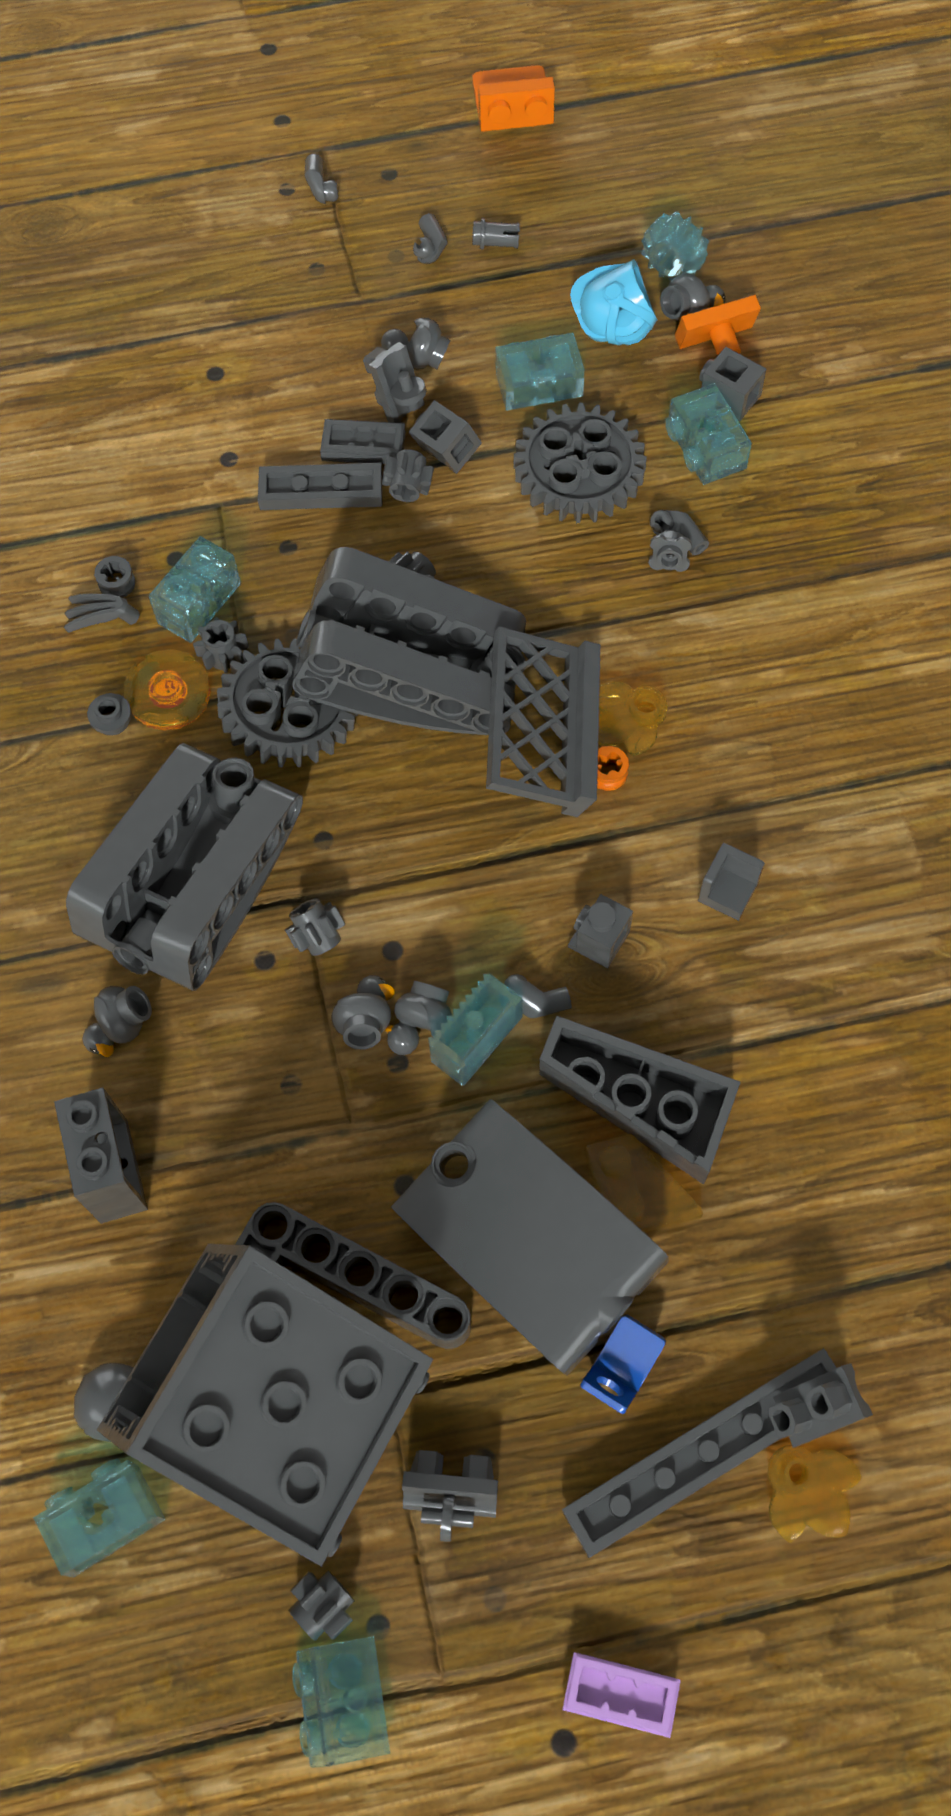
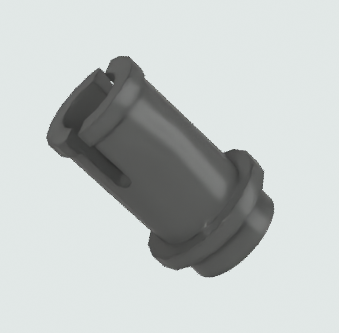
[472,217,520,250]

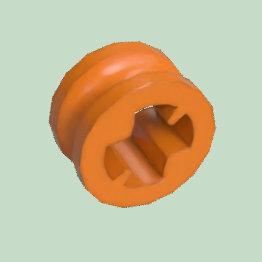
[597,746,629,791]

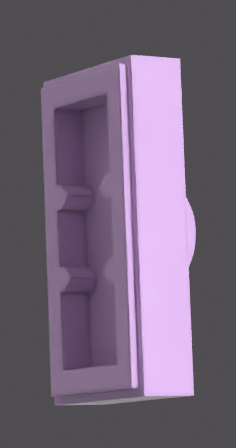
[562,1652,681,1738]

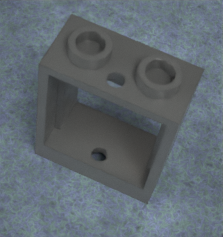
[54,1087,148,1224]

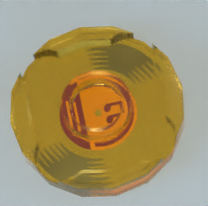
[124,649,211,731]

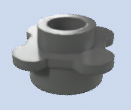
[648,531,692,572]

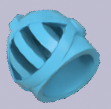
[570,259,658,346]

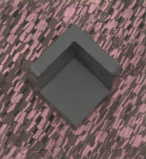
[698,842,765,921]

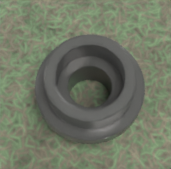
[87,693,132,736]

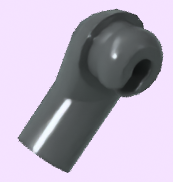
[304,154,338,204]
[650,510,709,556]
[503,974,572,1018]

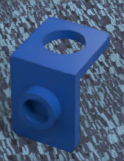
[580,1314,666,1414]

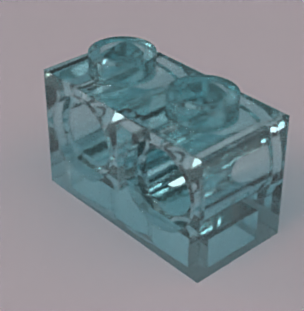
[148,536,241,643]

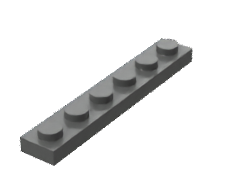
[562,1348,836,1559]

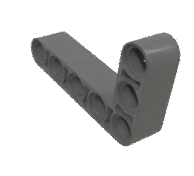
[235,1202,471,1349]

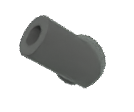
[413,213,448,264]

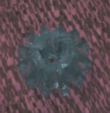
[641,211,709,281]

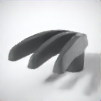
[64,594,140,633]

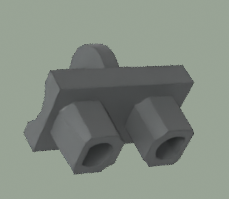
[363,342,427,423]
[768,1363,873,1448]
[402,1450,498,1542]

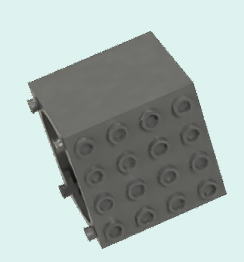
[97,1243,433,1567]

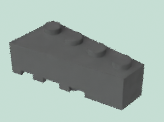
[539,1016,740,1185]

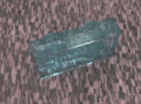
[292,1636,390,1768]

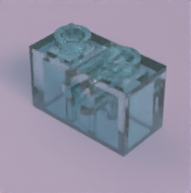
[495,332,585,411]
[665,383,752,485]
[33,1458,166,1578]

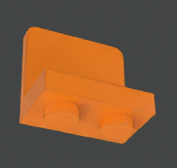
[472,65,555,132]

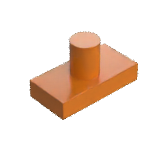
[675,295,761,356]

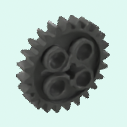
[514,403,647,523]
[217,639,358,768]

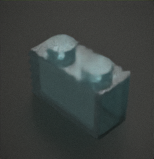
[428,974,523,1086]

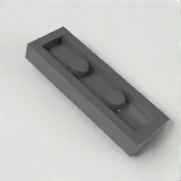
[258,463,382,510]

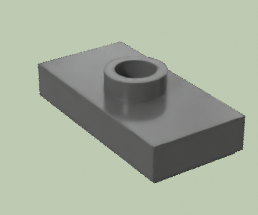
[320,419,406,464]

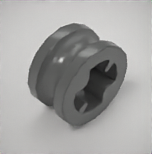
[94,556,136,597]

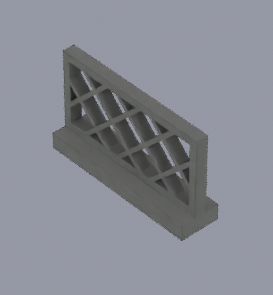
[486,626,601,817]

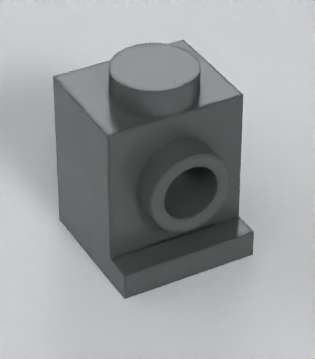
[699,347,766,422]
[409,400,482,474]
[568,894,633,969]

